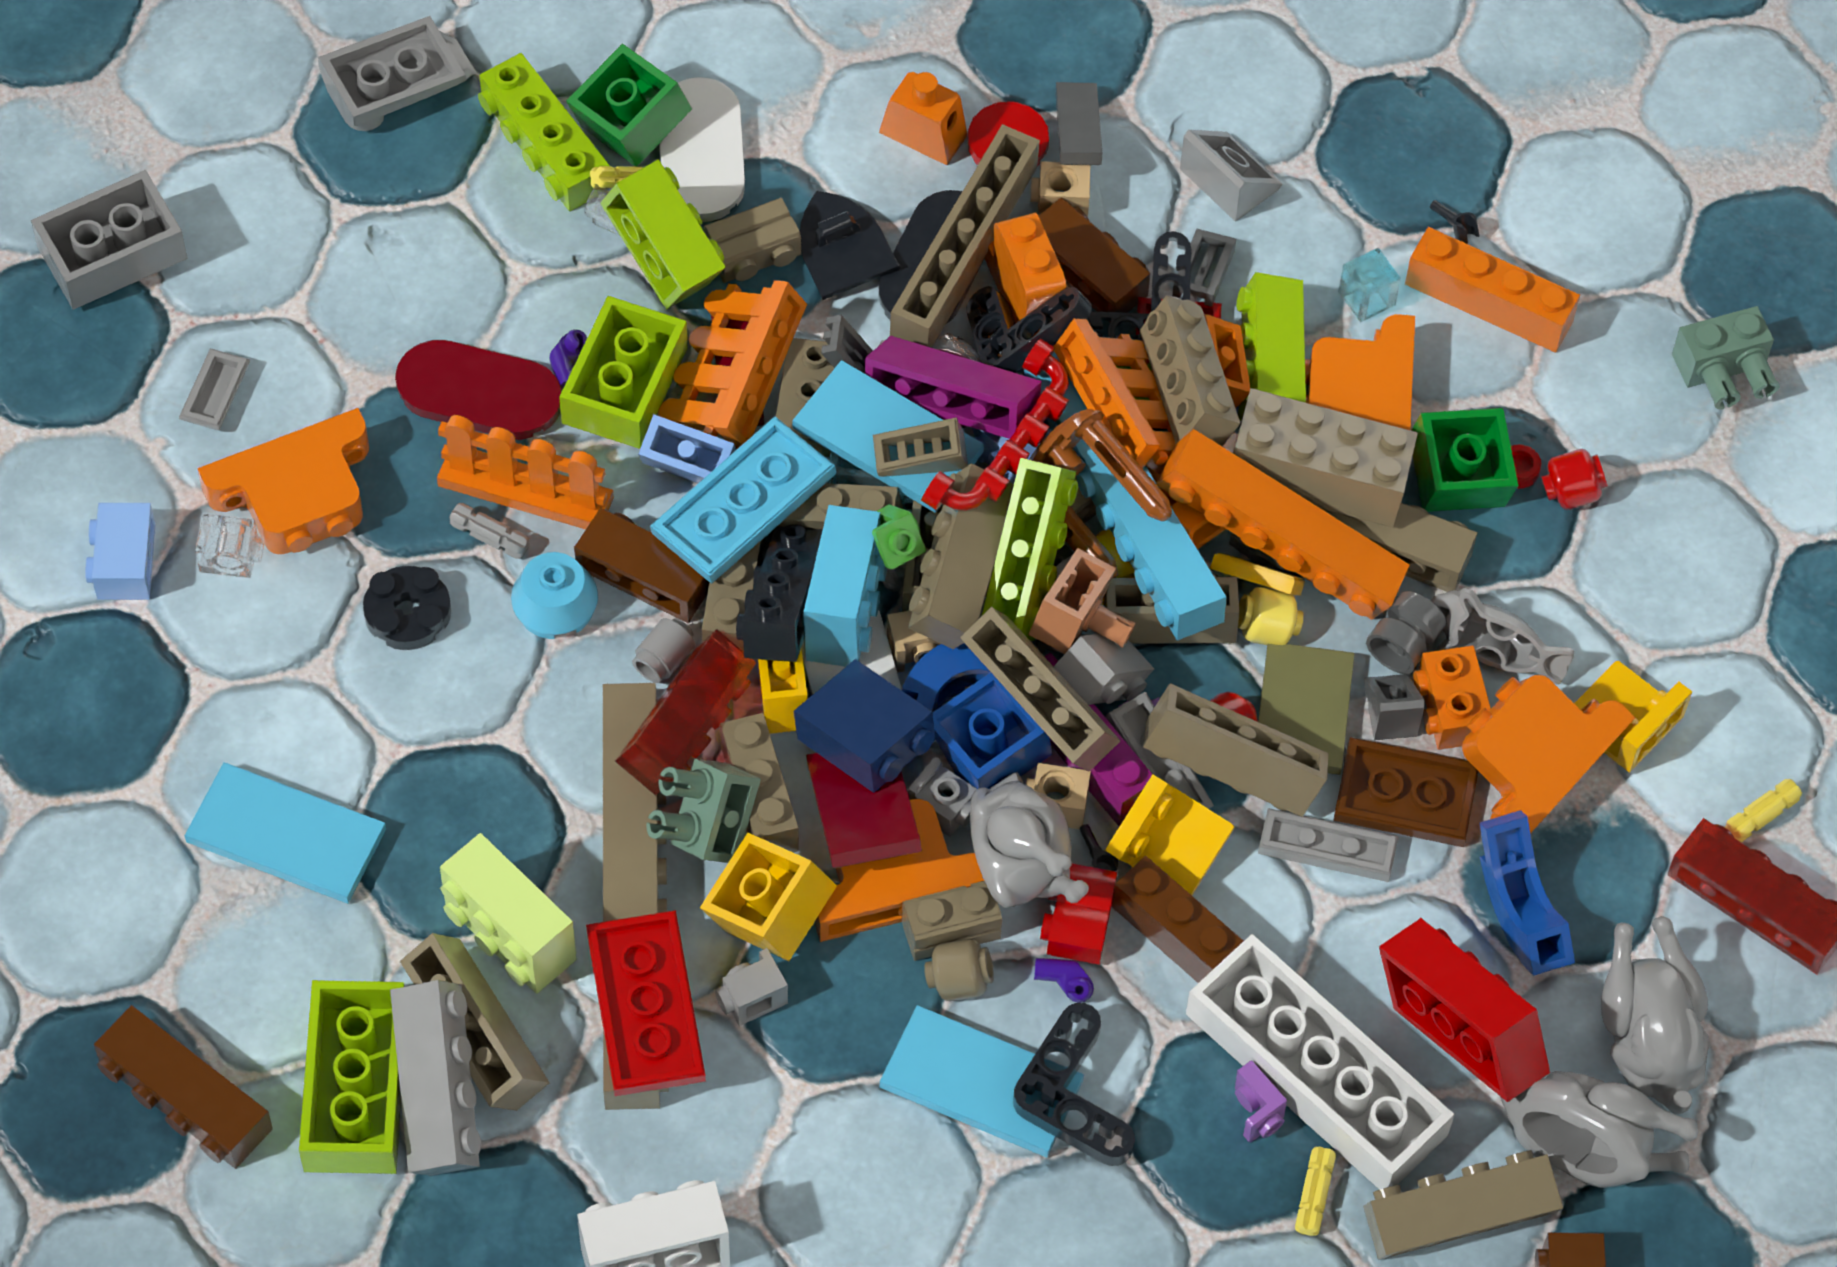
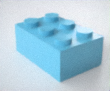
[804,505,887,667]

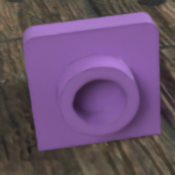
[1235,1060,1287,1143]

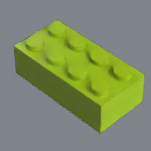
[299,980,405,1174]

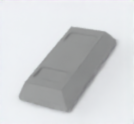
[179,348,250,430]

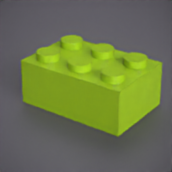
[600,159,726,310]
[560,296,688,449]

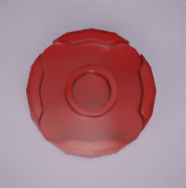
[967,102,1049,167]

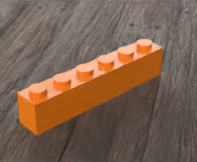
[1156,429,1410,620]

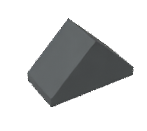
[1364,674,1424,740]

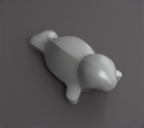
[1430,588,1574,684]

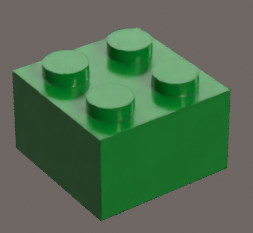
[566,43,692,167]
[1411,408,1518,512]

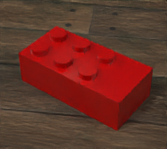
[1379,918,1550,1102]

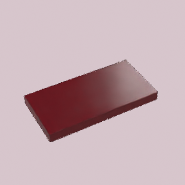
[806,753,922,868]

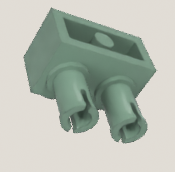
[1672,306,1780,410]
[646,758,761,863]

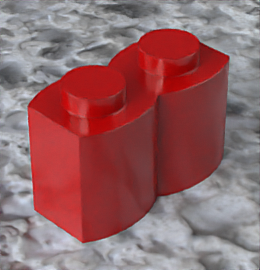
[1040,863,1117,965]

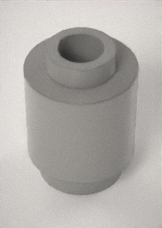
[632,618,695,683]

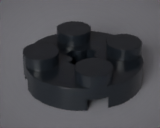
[363,566,451,650]

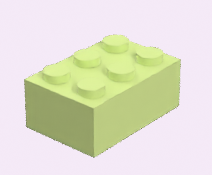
[440,833,577,994]

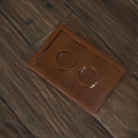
[1333,737,1479,848]

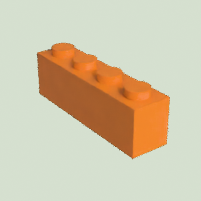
[1405,227,1580,353]

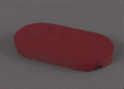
[395,340,561,440]

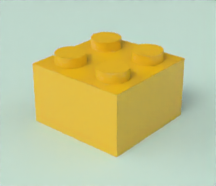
[700,833,837,961]

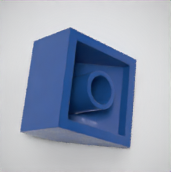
[933,672,1052,789]

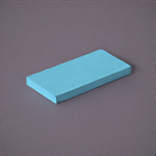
[792,360,984,513]
[650,417,836,584]
[184,762,386,904]
[879,1005,1084,1158]

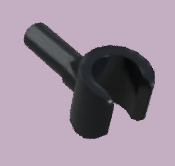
[1430,200,1480,244]
[1079,824,1119,872]

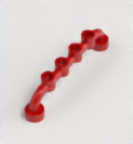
[921,338,1070,511]

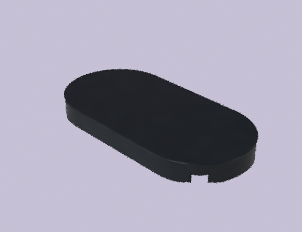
[878,190,985,325]

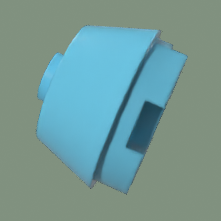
[511,552,598,639]

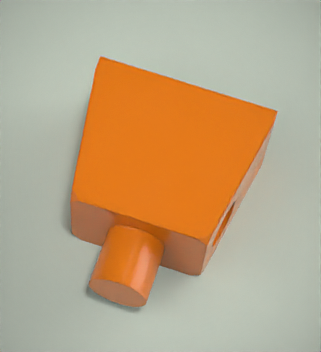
[879,72,967,165]

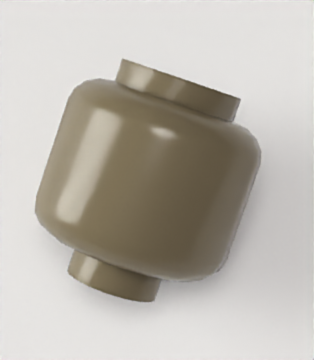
[925,939,994,1002]

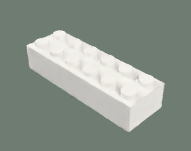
[1186,934,1454,1190]

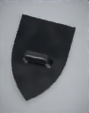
[800,191,900,300]

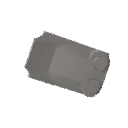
[318,16,476,131]

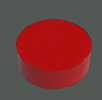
[1511,444,1542,489]

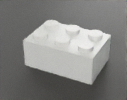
[577,1180,730,1267]

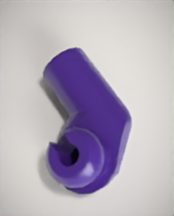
[549,329,588,391]
[1034,958,1094,1003]

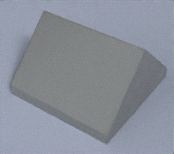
[1180,129,1283,222]

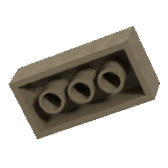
[1233,388,1417,528]

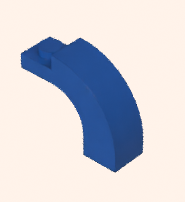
[902,643,990,755]
[1479,810,1575,976]

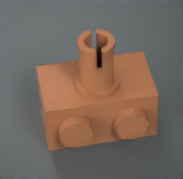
[1028,548,1136,654]

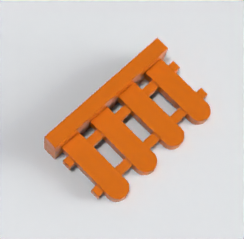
[658,281,807,449]
[1054,318,1176,469]
[437,415,614,530]

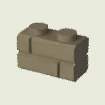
[704,198,801,283]
[902,881,1002,961]

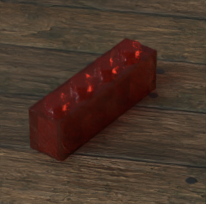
[615,629,756,796]
[1667,818,1837,975]

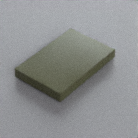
[1258,644,1355,775]

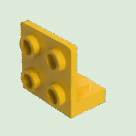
[1574,661,1692,773]
[1105,774,1234,895]

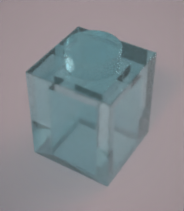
[1338,248,1401,323]

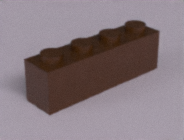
[94,1005,273,1169]

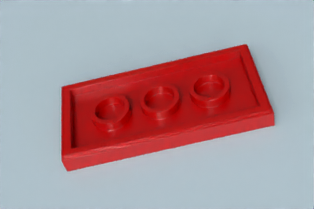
[586,910,706,1097]

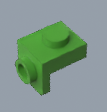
[872,504,926,569]

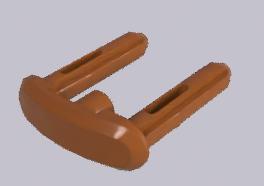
[1029,409,1172,578]

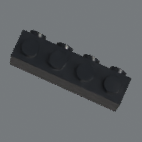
[736,525,823,662]

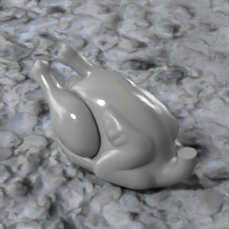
[970,772,1089,908]
[1601,916,1709,1114]
[1500,1071,1698,1188]

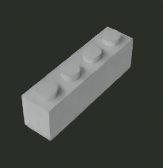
[390,980,481,1176]

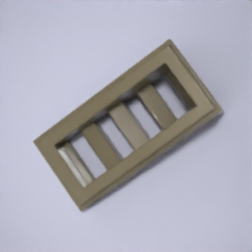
[873,417,968,477]

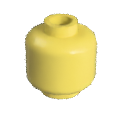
[1238,587,1303,645]

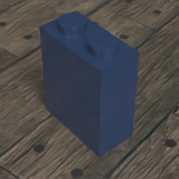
[794,659,935,793]

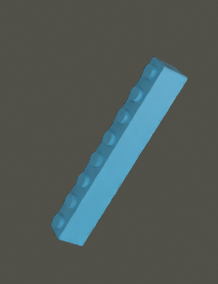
[1024,352,1226,641]

